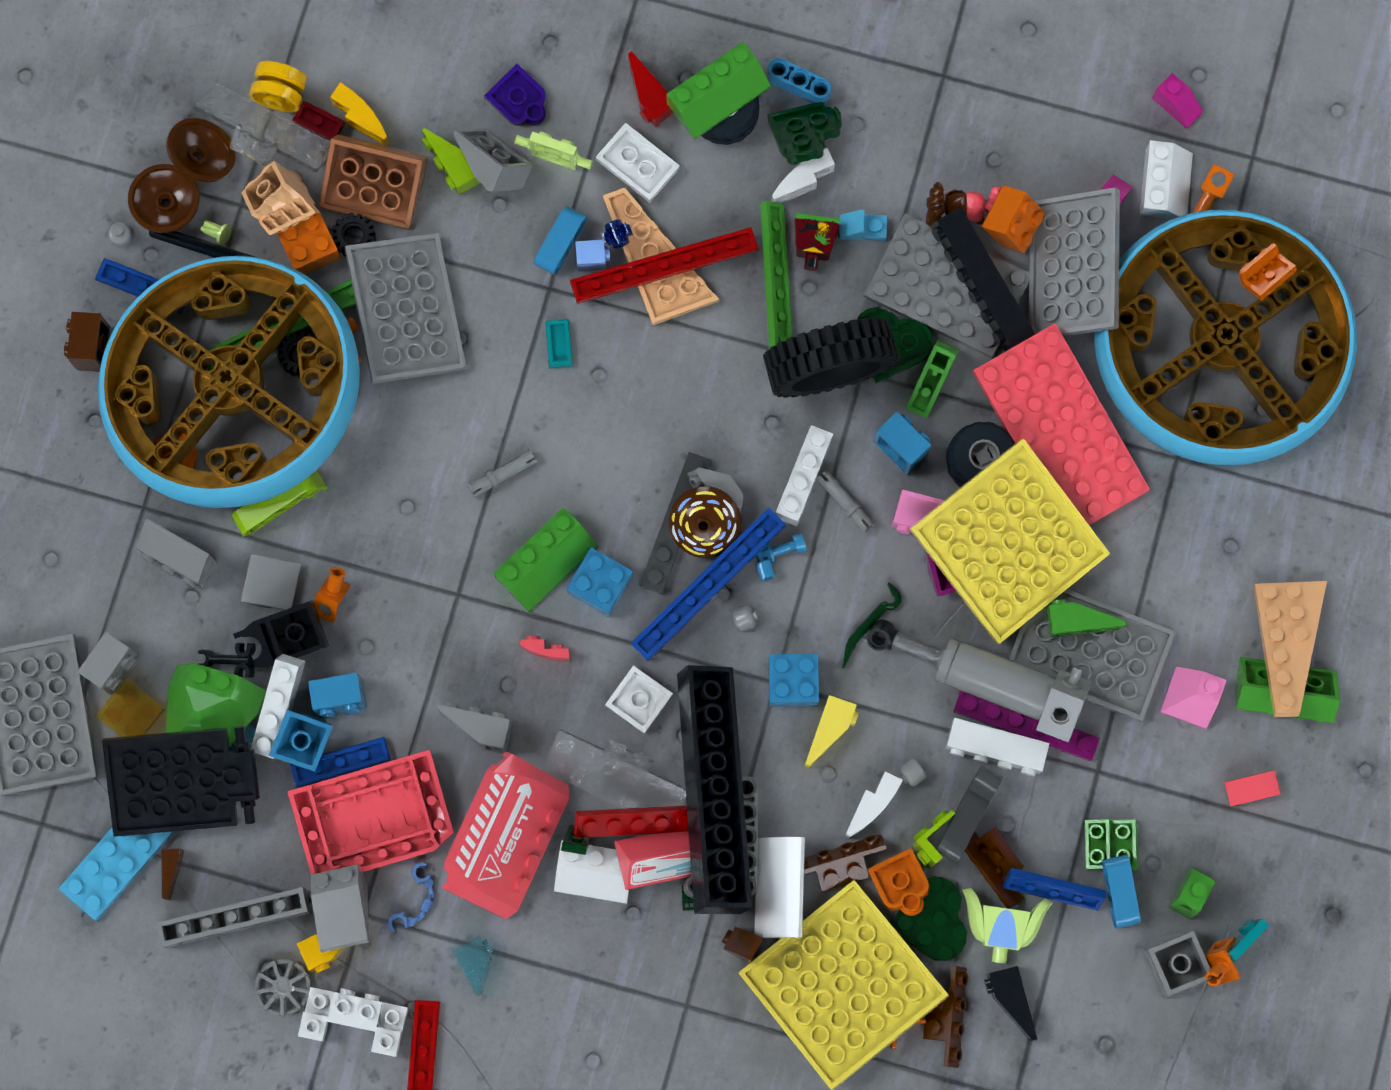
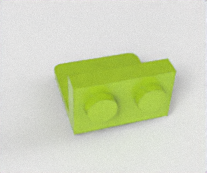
[912,810,956,868]

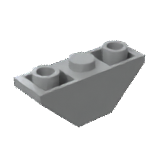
[687,468,743,513]

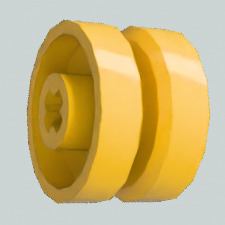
[249,61,307,112]

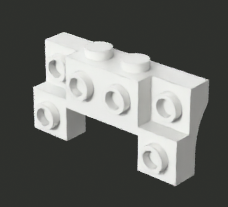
[298,987,409,1057]

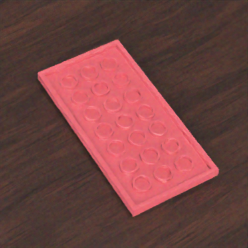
[972,323,1150,525]

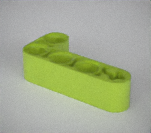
[231,470,328,537]

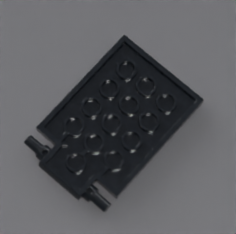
[102,726,260,837]

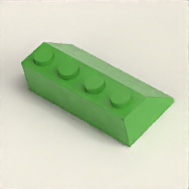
[666,41,771,140]
[493,507,598,612]
[1235,657,1341,723]

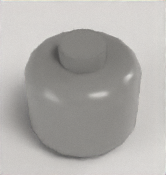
[108,222,133,248]
[733,605,759,631]
[900,759,927,787]

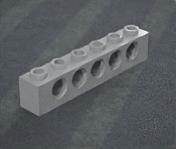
[156,887,311,948]

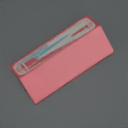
[614,831,692,890]

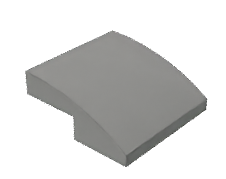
[240,555,301,610]

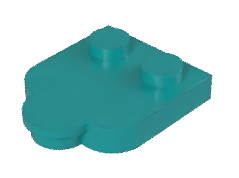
[1228,918,1269,962]

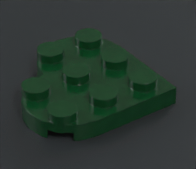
[767,102,842,165]
[857,307,933,383]
[890,876,967,961]

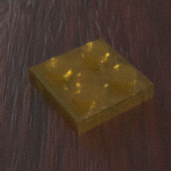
[95,678,166,737]

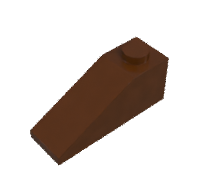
[722,926,763,964]

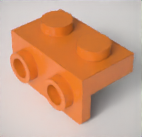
[1239,243,1297,301]

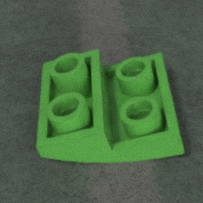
[1085,819,1139,870]

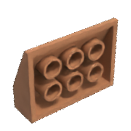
[319,135,428,229]

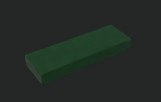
[561,825,592,855]

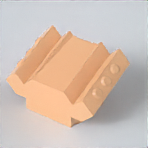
[241,161,320,235]

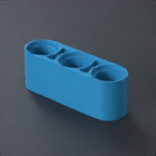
[767,58,831,105]
[534,206,587,275]
[1102,855,1141,929]

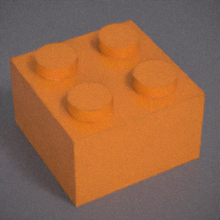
[982,185,1045,254]
[277,213,341,275]

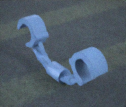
[388,863,434,933]

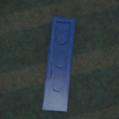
[95,258,186,314]
[290,737,391,788]
[1003,868,1106,911]

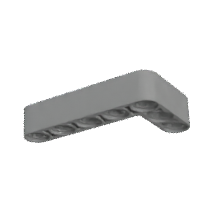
[683,776,758,898]

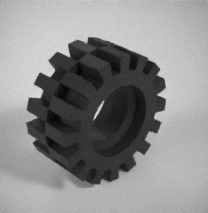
[332,212,376,257]
[277,331,316,377]

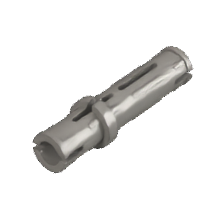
[467,449,537,498]
[816,470,875,533]

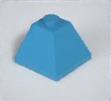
[269,709,333,772]

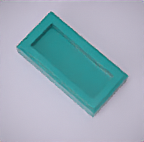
[545,319,573,369]

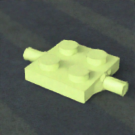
[514,132,593,170]

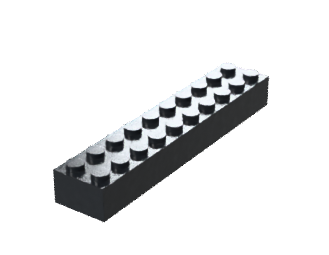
[677,665,752,914]

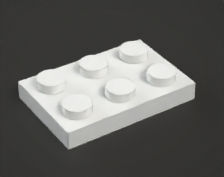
[596,123,680,203]

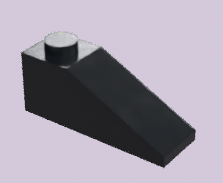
[984,966,1037,1041]

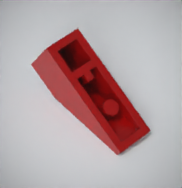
[628,51,673,127]

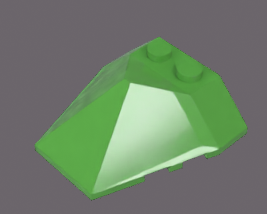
[165,663,267,747]

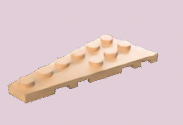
[603,188,719,326]
[1254,581,1327,717]

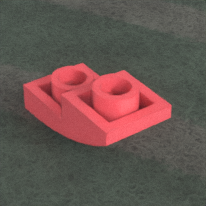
[520,635,570,662]
[1224,770,1281,806]

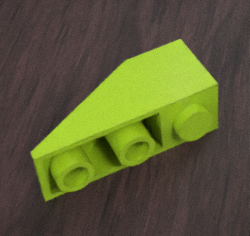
[421,128,480,195]

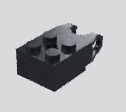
[233,600,329,668]

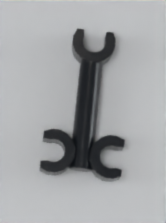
[198,643,256,678]

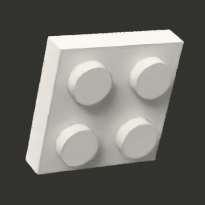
[605,665,673,734]

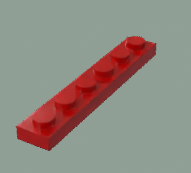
[574,805,688,838]

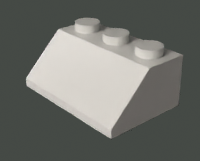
[1139,140,1193,220]
[554,840,629,904]

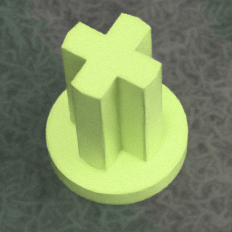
[201,220,232,245]

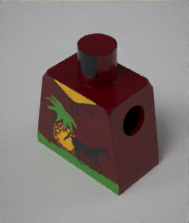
[794,213,840,271]

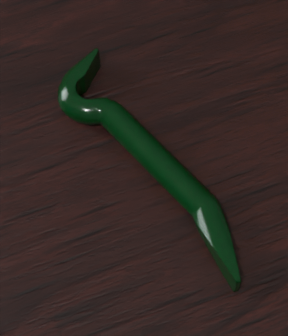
[842,582,901,669]

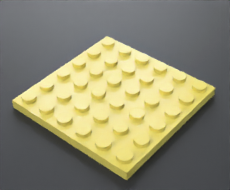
[909,439,1110,644]
[738,880,949,1090]

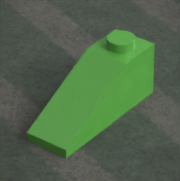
[906,340,960,418]
[1046,599,1126,637]

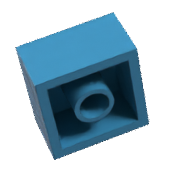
[873,412,931,475]
[566,548,633,617]
[768,654,819,707]
[308,672,367,719]

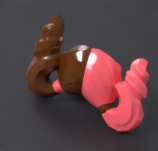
[925,182,1001,229]

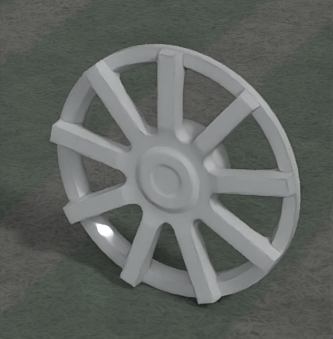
[255,959,311,1016]

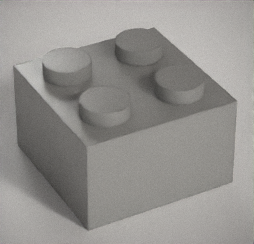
[77,632,139,695]
[1144,931,1211,997]

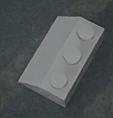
[136,519,217,588]

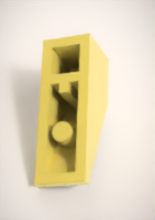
[804,695,859,768]

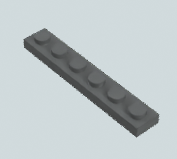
[639,452,711,594]

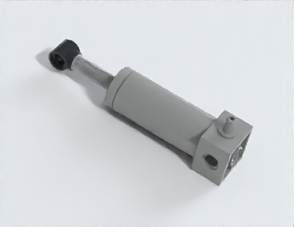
[866,619,1092,743]

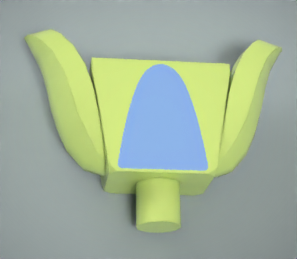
[962,888,1053,964]

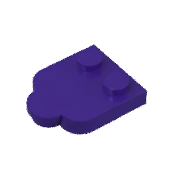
[484,64,546,125]

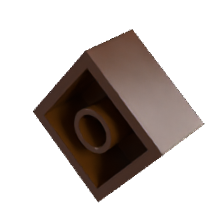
[64,312,110,372]

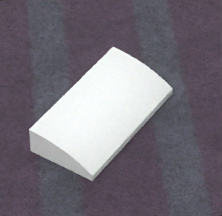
[754,837,805,938]

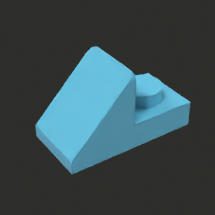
[839,209,887,241]

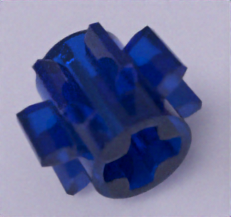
[601,219,633,249]

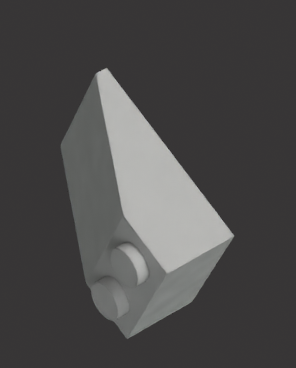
[453,128,533,193]
[310,864,369,953]

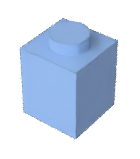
[575,239,610,271]

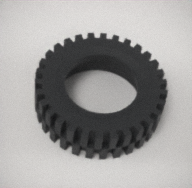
[763,318,900,398]

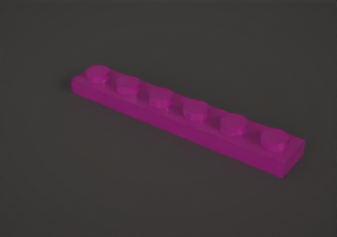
[953,691,1100,762]

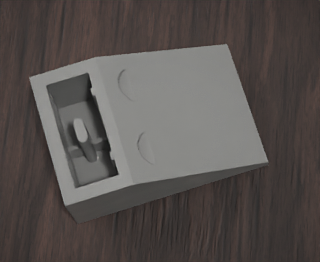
[437,702,513,754]

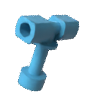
[756,533,807,582]

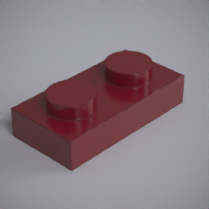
[292,100,345,142]

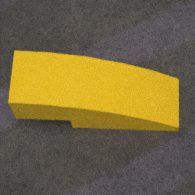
[330,82,389,147]

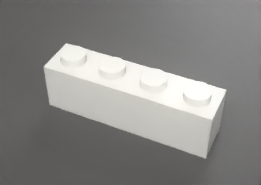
[775,425,833,527]
[250,654,306,759]
[945,718,1050,777]

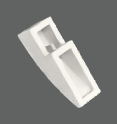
[772,148,835,204]
[845,772,903,838]

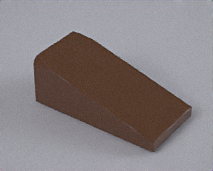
[161,848,184,900]

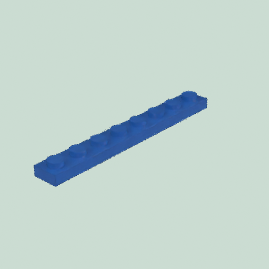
[630,507,786,662]

